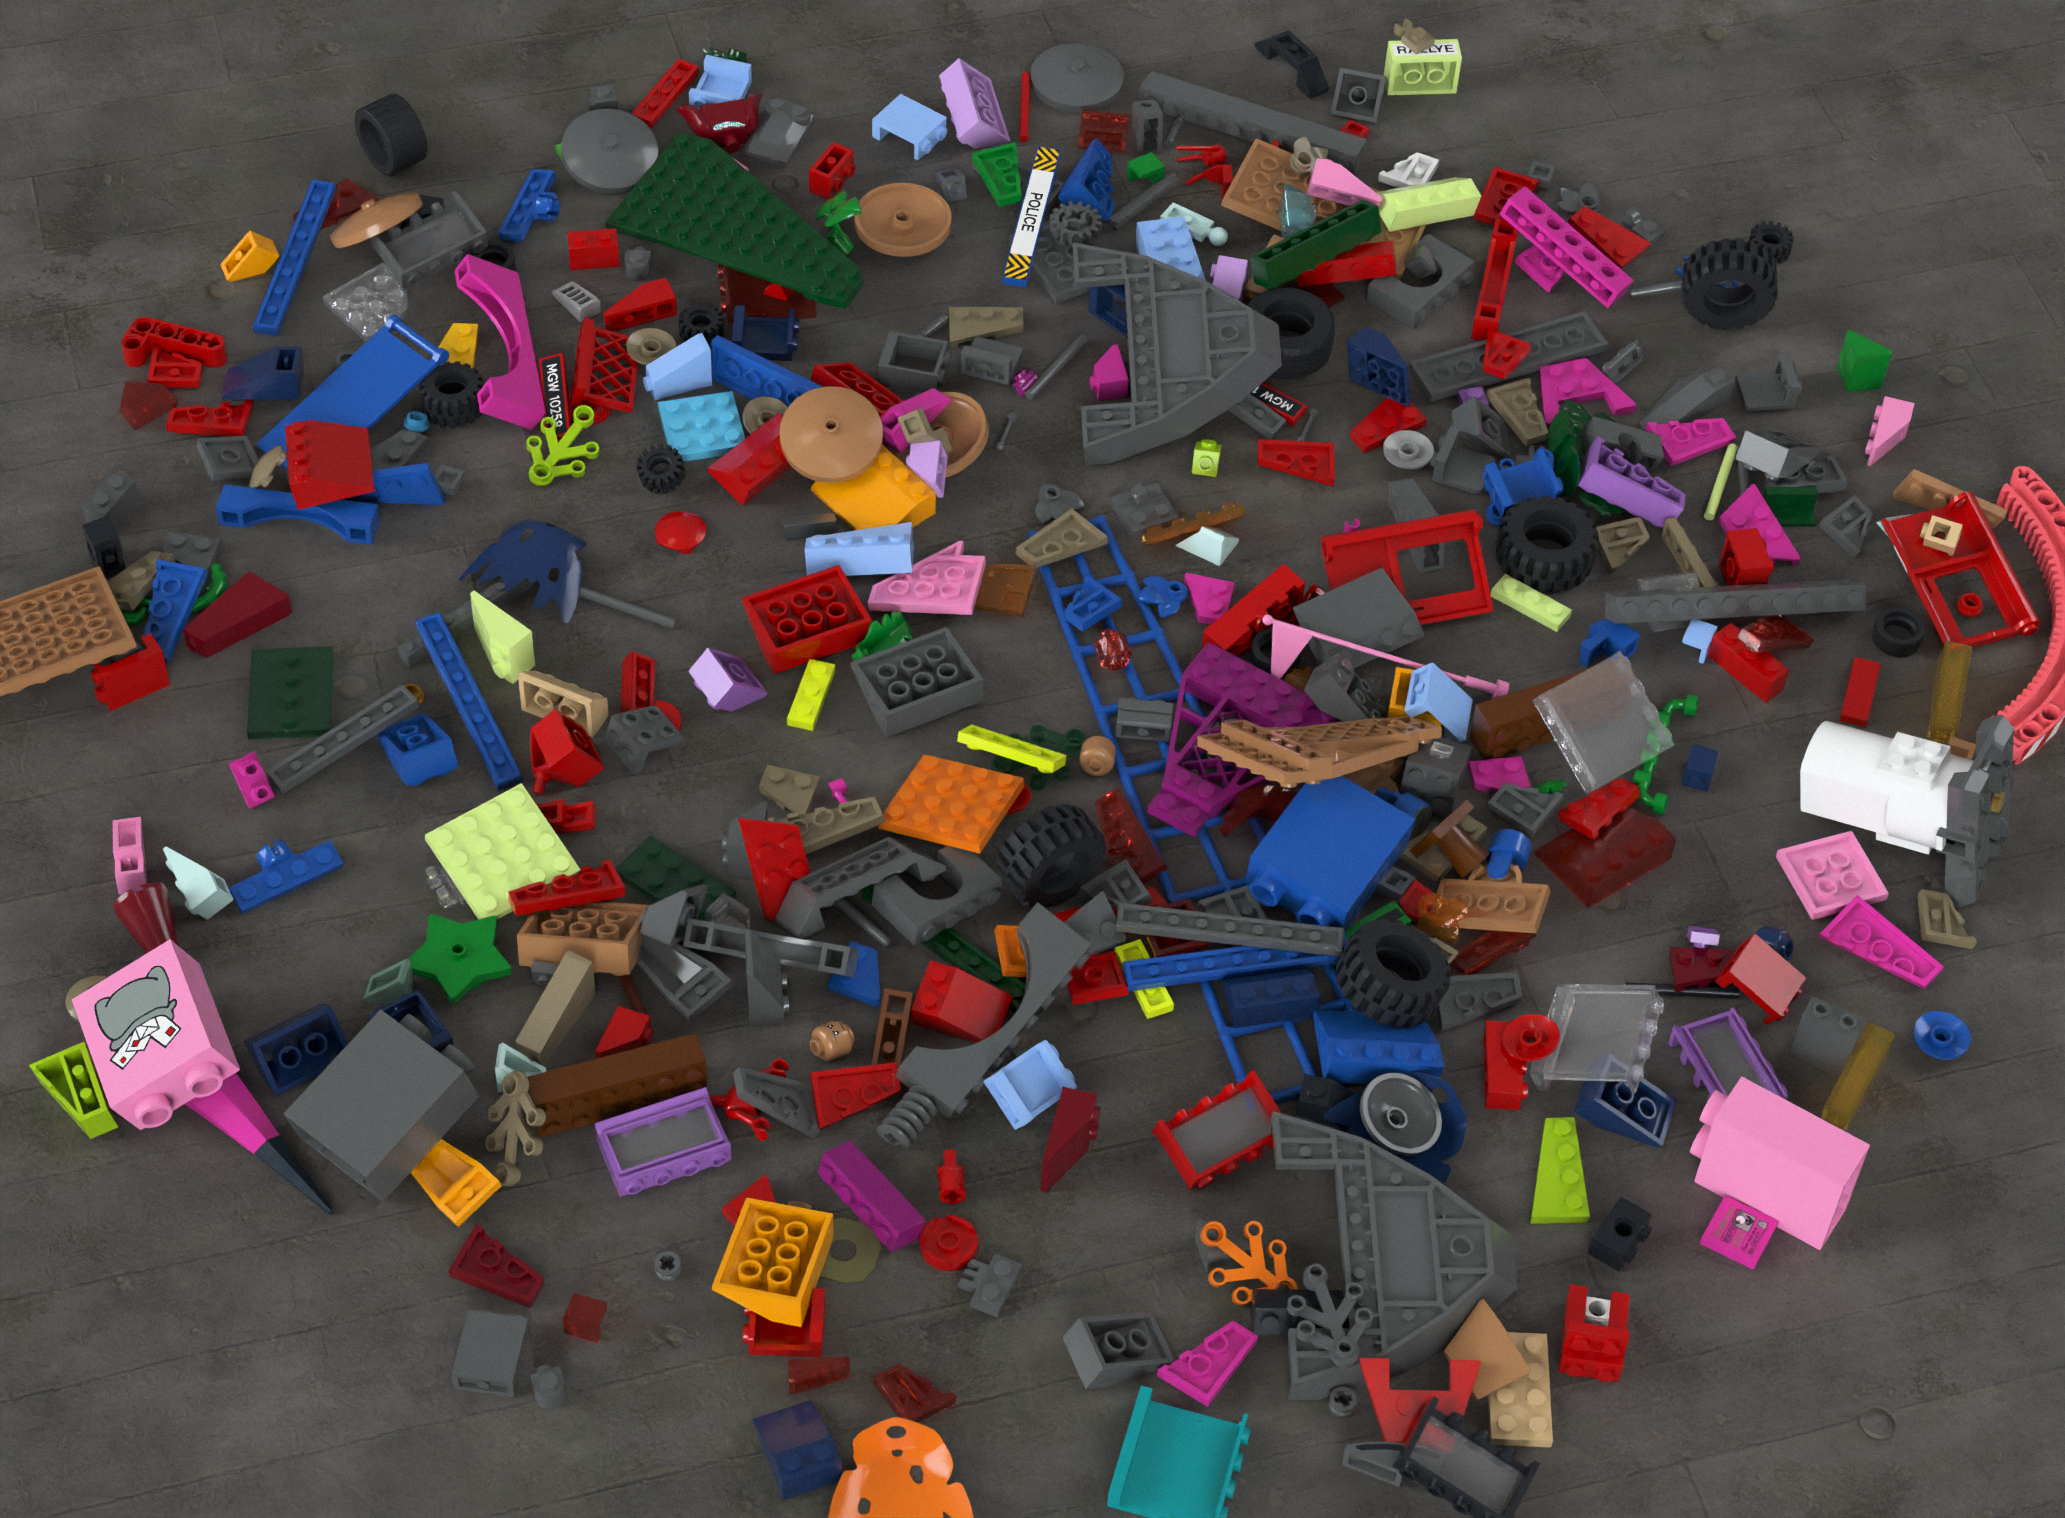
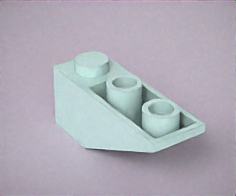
[163,847,234,920]

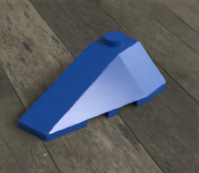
[1058,138,1114,221]

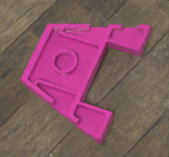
[1539,358,1636,430]

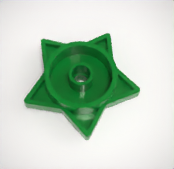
[408,914,512,1005]

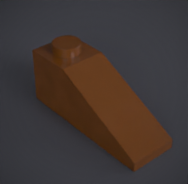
[871,988,915,1067]

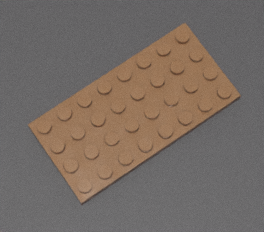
[1221,138,1427,280]

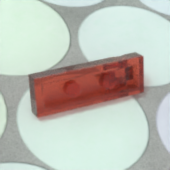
[1451,930,1536,975]

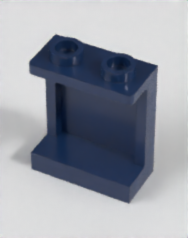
[732,305,800,361]

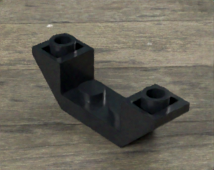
[1254,30,1329,99]

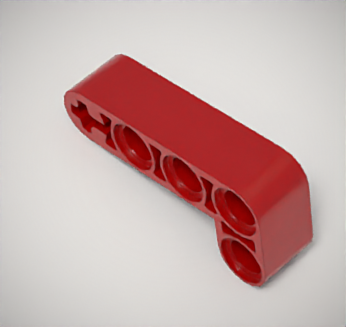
[121,317,228,368]

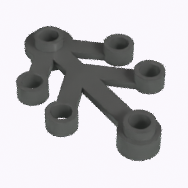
[1287,1264,1374,1367]

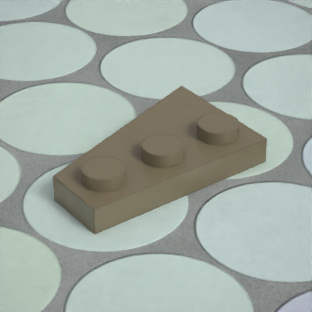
[949,307,1024,349]
[1486,378,1549,446]
[1016,508,1108,569]

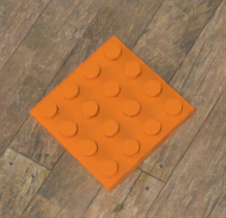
[878,754,1024,854]

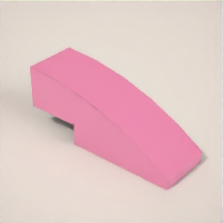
[113,817,147,894]

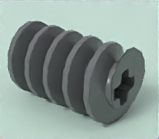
[877,1085,937,1149]

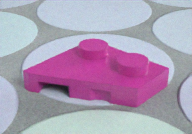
[1184,573,1235,625]

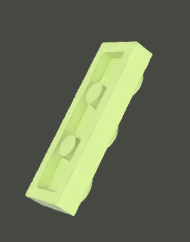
[1491,574,1572,632]

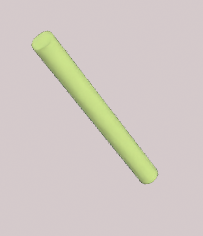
[1704,444,1738,520]

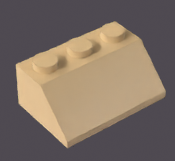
[518,671,609,738]

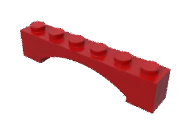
[1471,218,1518,341]

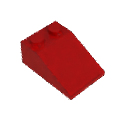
[911,960,1013,1043]

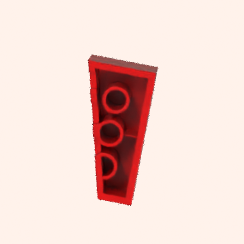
[1202,564,1305,657]

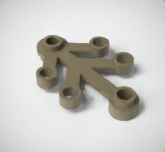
[485,1071,546,1187]

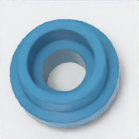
[404,411,430,433]

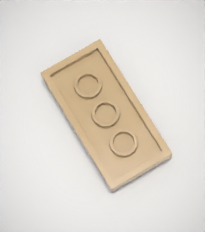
[1488,1332,1553,1448]

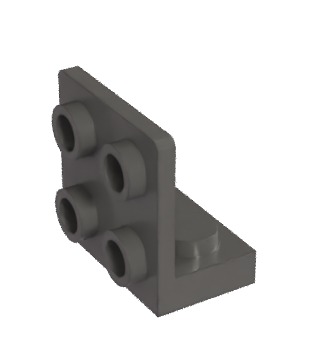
[961,337,1022,385]

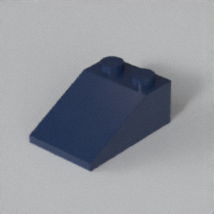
[1574,1055,1677,1148]
[752,1400,842,1500]

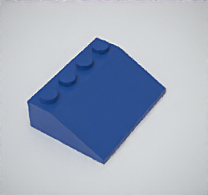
[1312,1009,1444,1084]

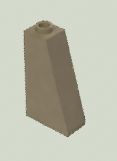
[515,950,596,1066]

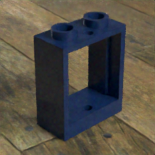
[1089,284,1128,338]
[367,990,454,1053]

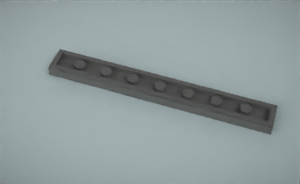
[1115,903,1344,957]

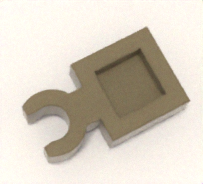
[1394,19,1435,54]

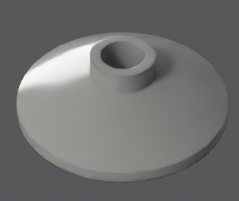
[1383,430,1434,469]

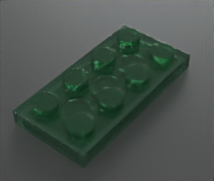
[615,835,736,922]

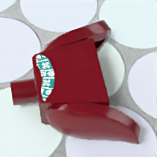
[676,93,762,153]

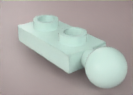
[1160,203,1228,246]

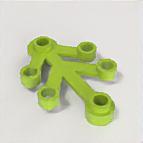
[526,405,599,486]

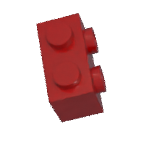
[809,142,856,199]
[567,228,620,271]

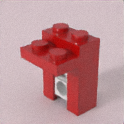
[1558,1284,1630,1382]

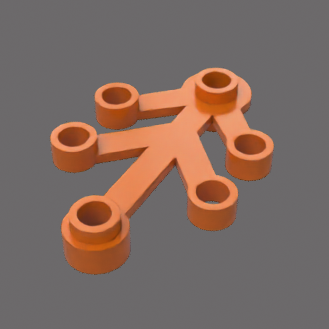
[1200,1221,1298,1306]

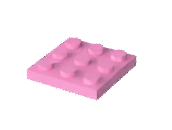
[1776,831,1889,920]

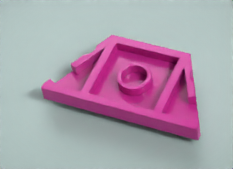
[1719,484,1801,566]

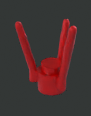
[1176,144,1226,185]

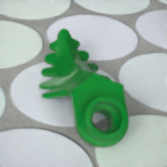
[852,611,913,661]

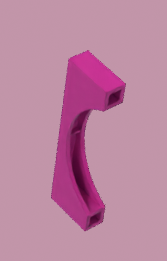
[454,254,546,430]

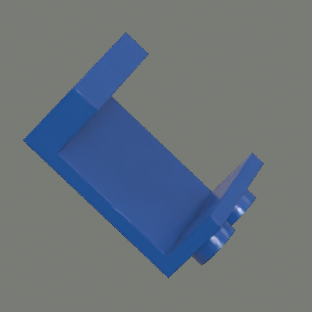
[1482,448,1563,520]

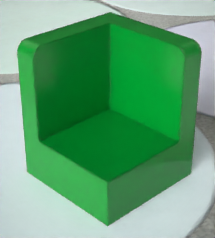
[1127,152,1165,185]

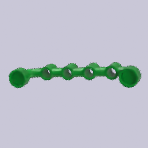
[1633,694,1699,816]

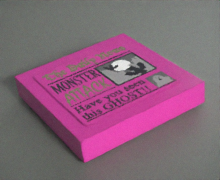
[1699,1195,1779,1270]

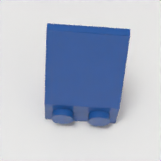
[375,713,459,786]

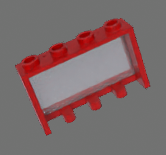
[1151,1070,1282,1190]

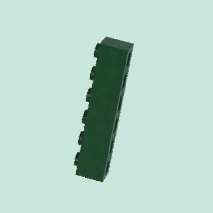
[1250,200,1382,290]

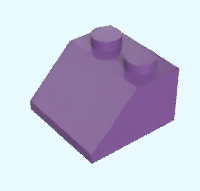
[688,648,768,712]

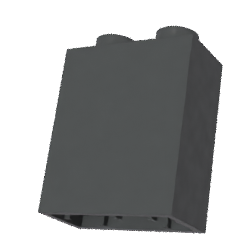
[284,1009,479,1202]

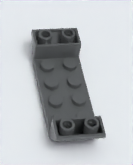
[775,837,946,939]

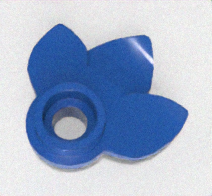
[1138,576,1188,618]

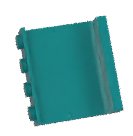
[1107,1386,1252,1518]

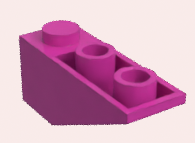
[881,388,952,454]

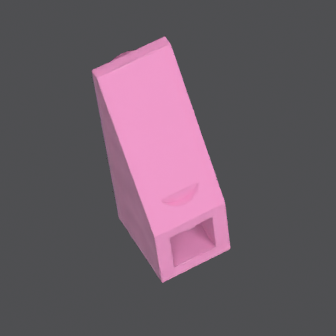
[1865,396,1915,466]

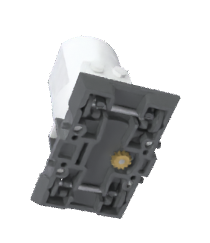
[1800,714,2014,908]

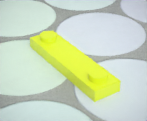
[957,724,1067,773]

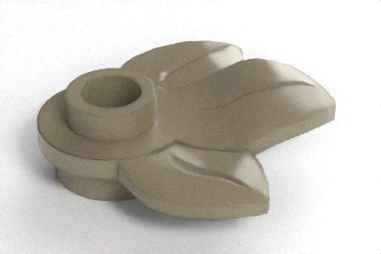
[1290,137,1328,175]

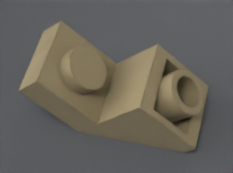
[897,408,953,453]

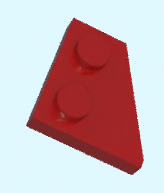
[147,345,203,388]

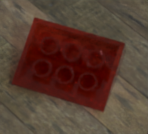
[1534,807,1676,909]

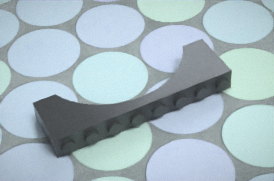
[895,902,1091,1119]

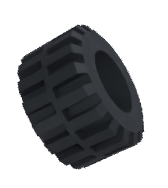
[419,361,484,428]

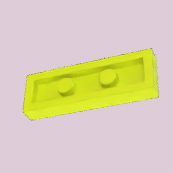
[787,659,835,731]
[1114,939,1174,1019]

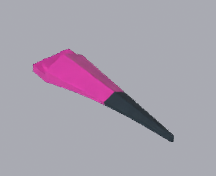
[185,1073,332,1215]

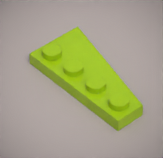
[1530,1117,1590,1224]

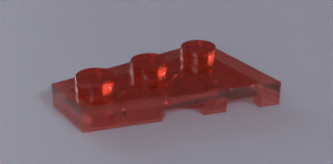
[293,177,380,230]

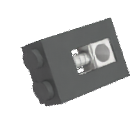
[1400,737,1473,818]

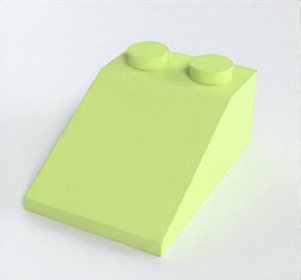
[470,591,535,684]

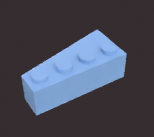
[805,522,914,576]

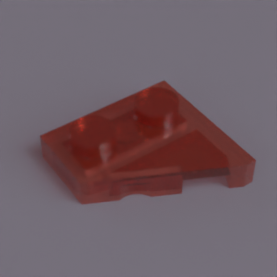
[872,1364,957,1423]

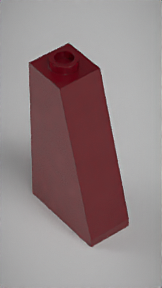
[183,571,292,659]

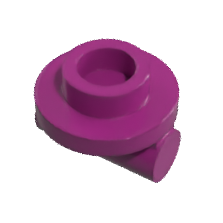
[1011,368,1038,396]

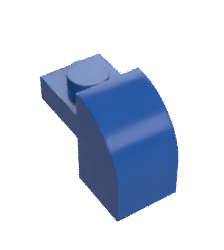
[1579,619,1640,668]

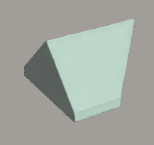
[1175,527,1239,566]

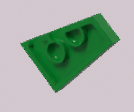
[972,142,1021,207]

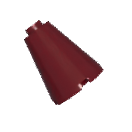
[113,882,178,954]

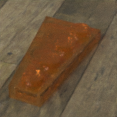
[1142,502,1246,546]

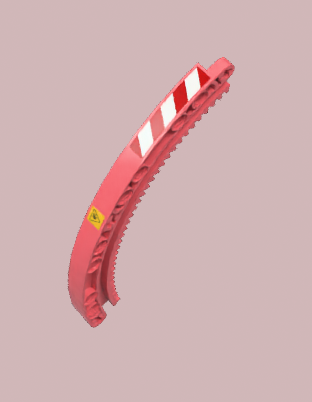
[1991,466,2065,765]

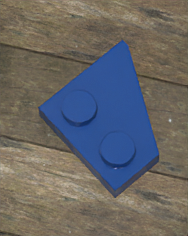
[1064,575,1122,632]

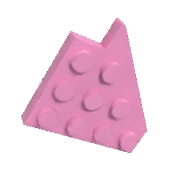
[868,541,986,615]

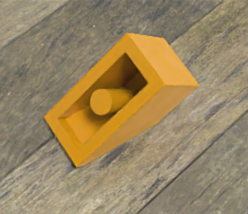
[220,230,280,282]

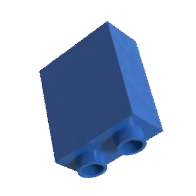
[1244,776,1415,932]

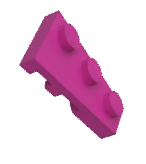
[1645,418,1736,467]
[1157,1321,1258,1407]

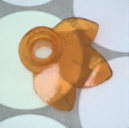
[1417,893,1471,942]

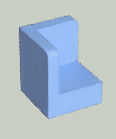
[1682,619,1718,664]

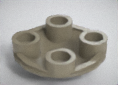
[249,445,287,489]

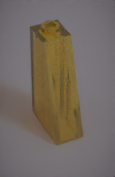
[1926,641,1973,743]
[1821,1022,1896,1130]

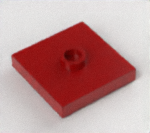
[1066,951,1128,1005]

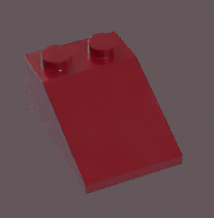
[1041,1087,1101,1192]

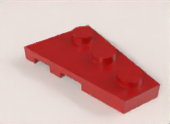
[1473,167,1540,226]
[1567,206,1651,270]
[1350,398,1427,454]
[1257,439,1335,487]
[1558,777,1640,840]

